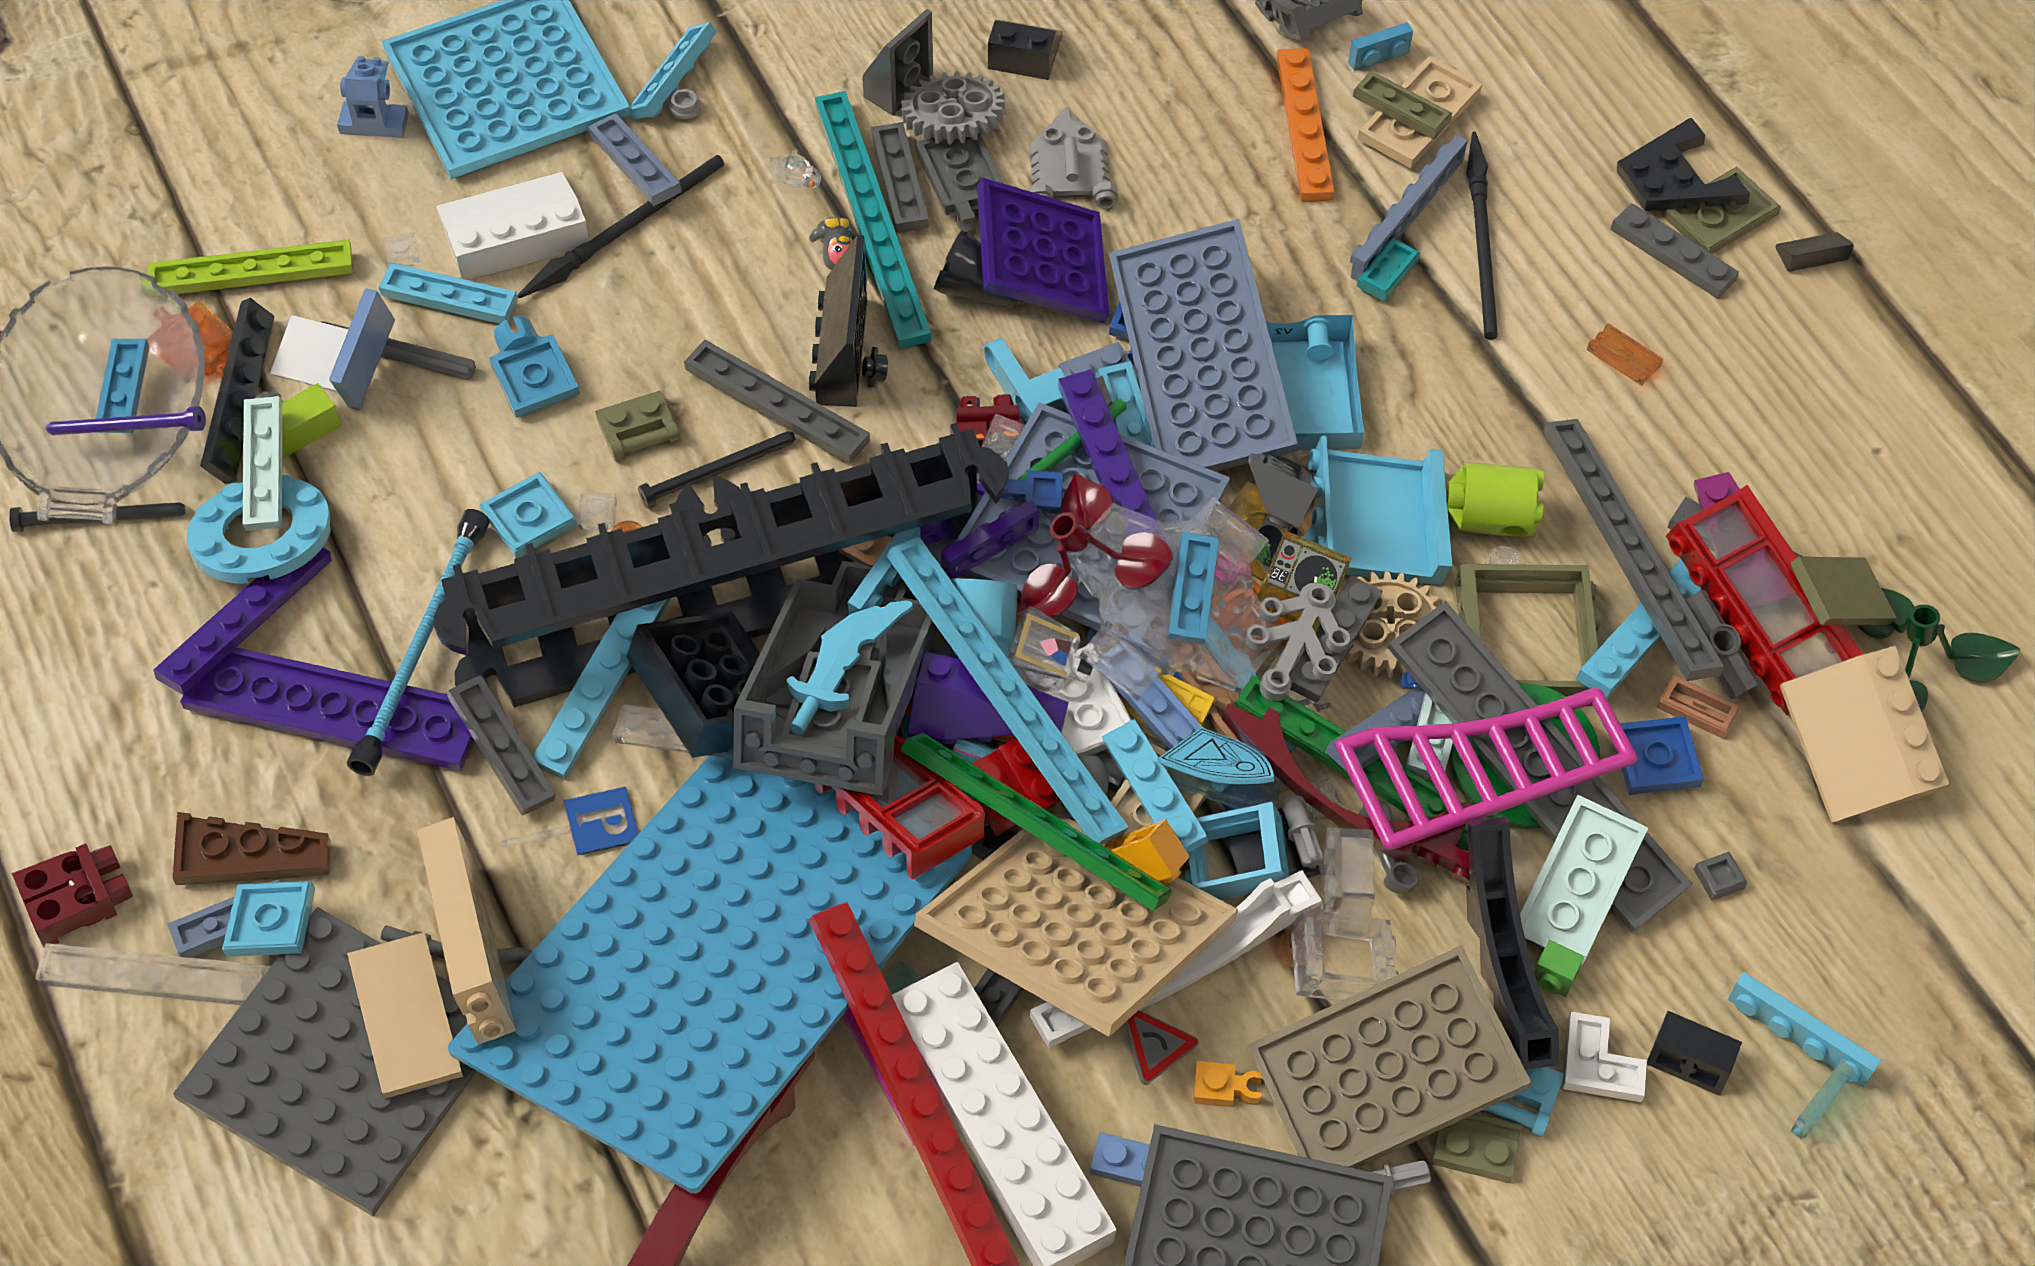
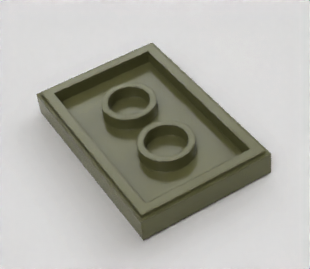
[1663,166,1781,254]
[1790,556,1897,625]

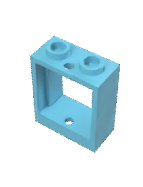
[1185,802,1289,900]

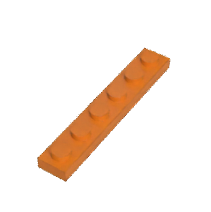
[1276,48,1334,202]

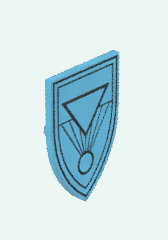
[1158,728,1274,792]

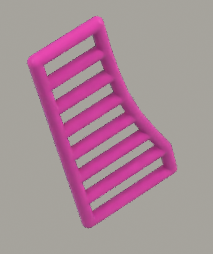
[1336,687,1637,850]

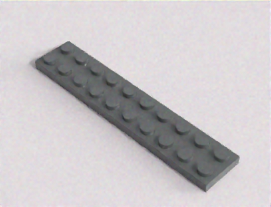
[1387,601,1692,933]

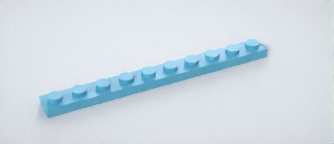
[886,537,1129,845]

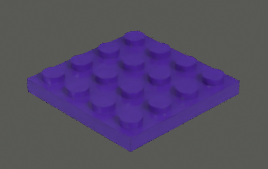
[977,178,1109,323]

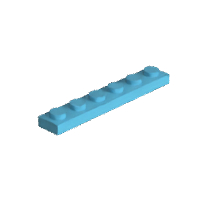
[1576,559,1702,699]
[533,598,671,780]

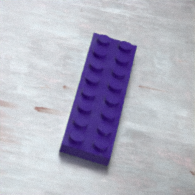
[180,647,474,771]

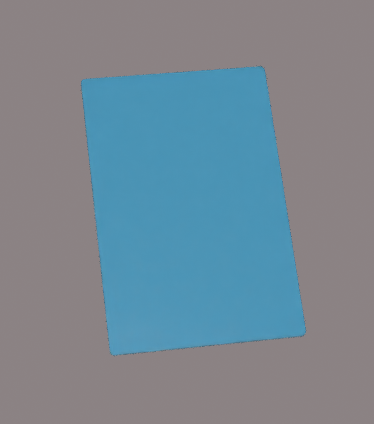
[448,748,972,1193]

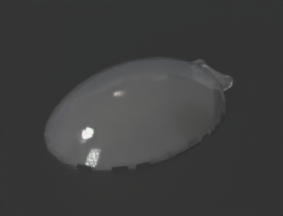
[0,266,205,525]

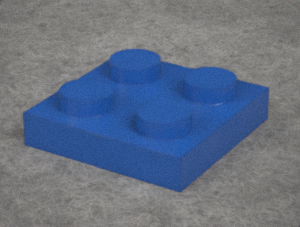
[1616,716,1704,795]

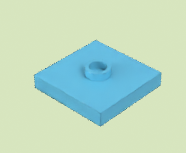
[479,472,577,558]
[222,881,316,957]

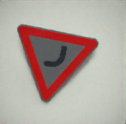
[1124,1010,1199,1085]

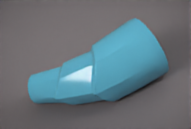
[950,578,1025,683]

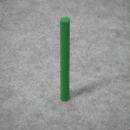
[1017,398,1127,481]

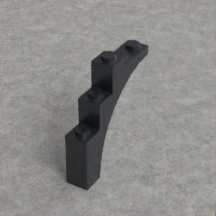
[1466,817,1560,1070]

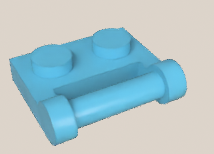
[1483,1067,1564,1137]

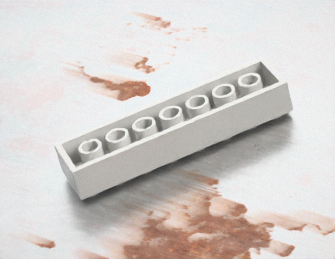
[892,962,1117,1266]

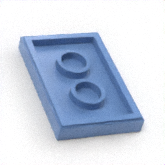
[329,288,395,410]

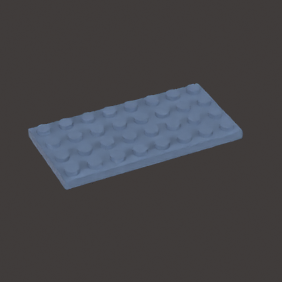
[1109,219,1299,472]

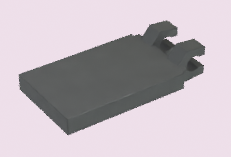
[915,133,1004,235]
[780,629,882,749]

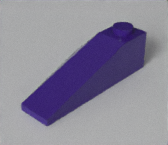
[908,652,1069,744]

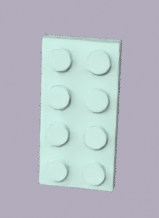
[1520,795,1648,967]

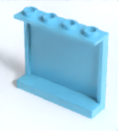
[1308,436,1452,586]

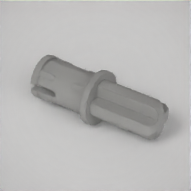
[1281,796,1324,869]
[1371,1161,1431,1196]

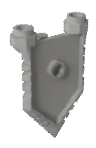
[1028,107,1118,209]

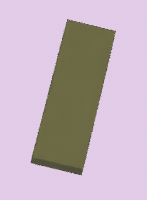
[1353,70,1452,140]

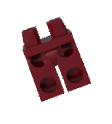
[11,843,133,949]

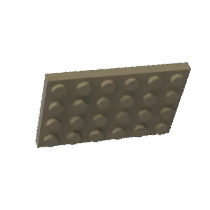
[1248,945,1533,1169]

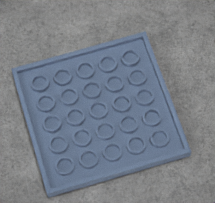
[957,402,1230,648]

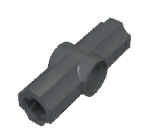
[1685,590,1761,700]

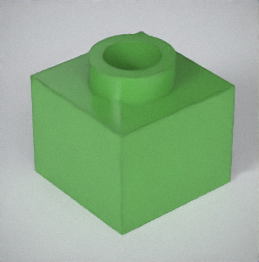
[1534,939,1585,997]

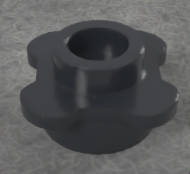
[862,347,888,388]

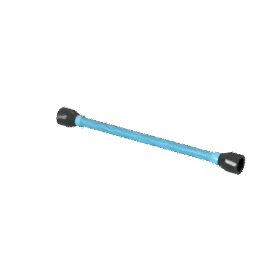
[346,509,490,776]

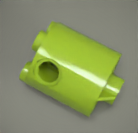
[1446,462,1544,538]

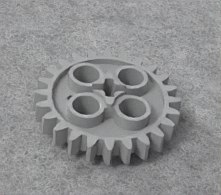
[901,71,1006,144]

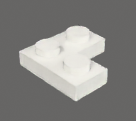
[1563,1012,1647,1102]

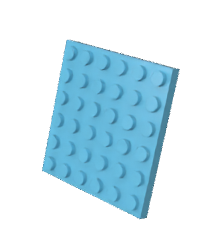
[381,0,630,179]

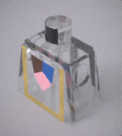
[1007,606,1094,693]

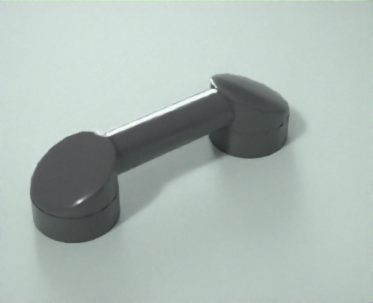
[1359,799,1419,894]

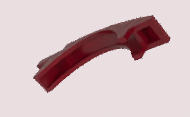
[1222,704,1472,884]
[627,1050,815,1266]

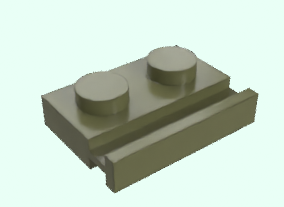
[1431,1114,1522,1183]

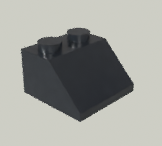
[988,20,1063,80]

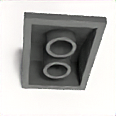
[862,9,933,116]

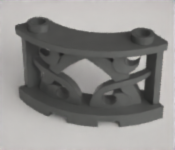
[1255,0,1363,40]

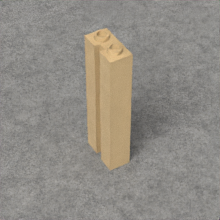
[417,817,516,1045]

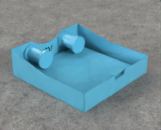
[1266,315,1364,450]

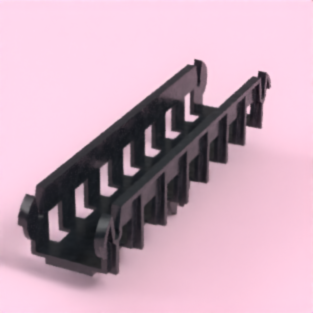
[433,423,1009,708]

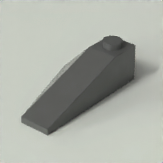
[1248,453,1318,529]

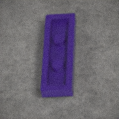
[941,500,1039,579]

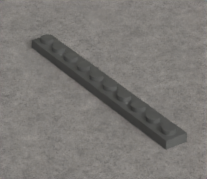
[1543,419,1724,681]

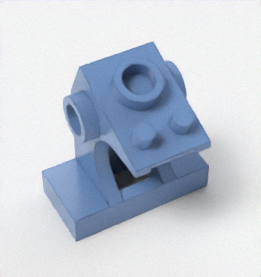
[337,56,409,138]

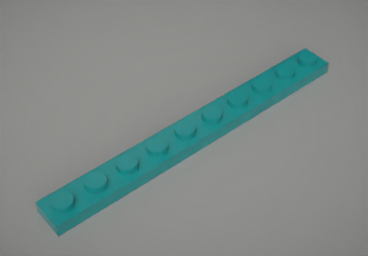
[815,91,931,349]

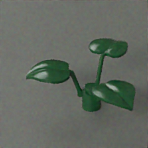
[1857,588,2020,712]

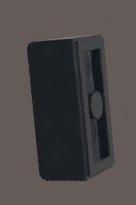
[1775,232,1854,272]

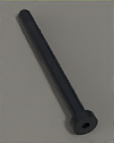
[638,431,796,509]
[9,502,186,532]

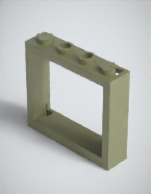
[1455,564,1603,706]

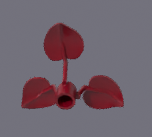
[1016,473,1173,620]

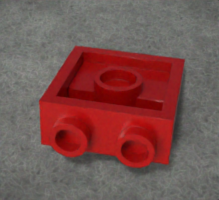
[972,738,1061,837]

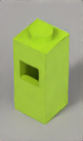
[282,383,342,459]

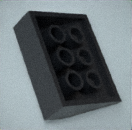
[809,235,868,407]
[626,611,760,758]

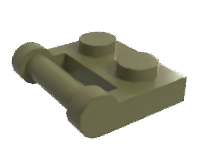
[595,390,681,461]

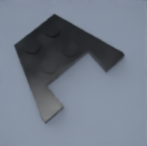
[1616,118,1750,211]

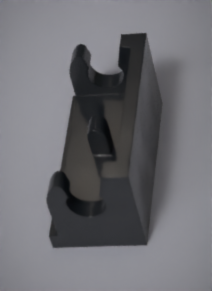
[1647,1011,1742,1096]

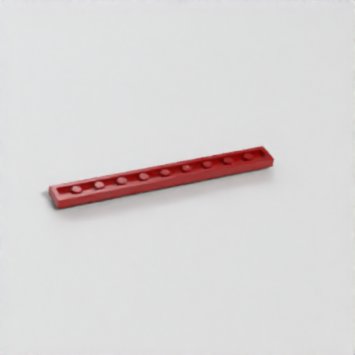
[809,902,1020,1266]

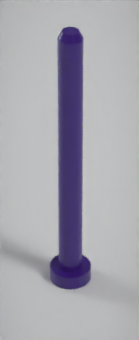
[46,406,206,436]

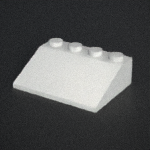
[436,172,589,280]

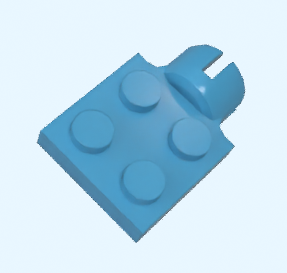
[489,316,580,418]

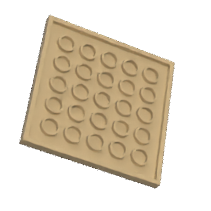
[914,808,1238,1037]

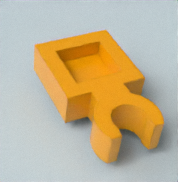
[1193,1061,1263,1107]

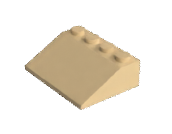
[1779,646,1949,824]

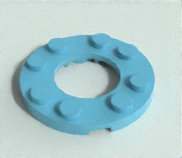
[187,475,331,584]

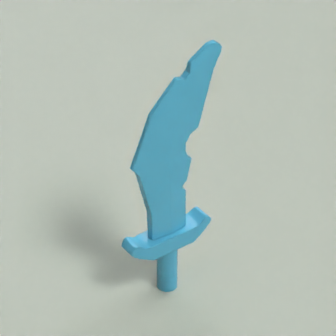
[787,600,913,735]

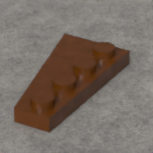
[173,812,331,885]

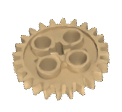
[1337,571,1439,678]

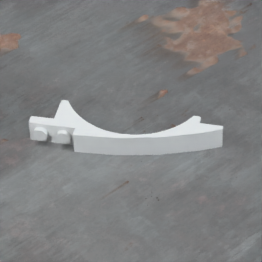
[1030,870,1322,1048]

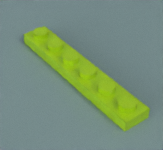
[148,239,353,297]

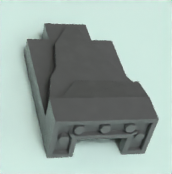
[733,561,937,796]

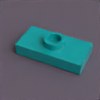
[1356,238,1421,302]

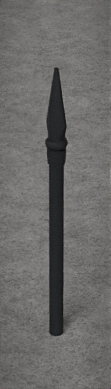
[1466,131,1498,340]
[517,155,725,298]

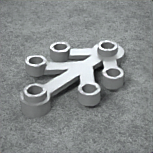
[1245,583,1350,702]

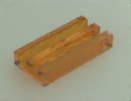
[1587,323,1663,386]

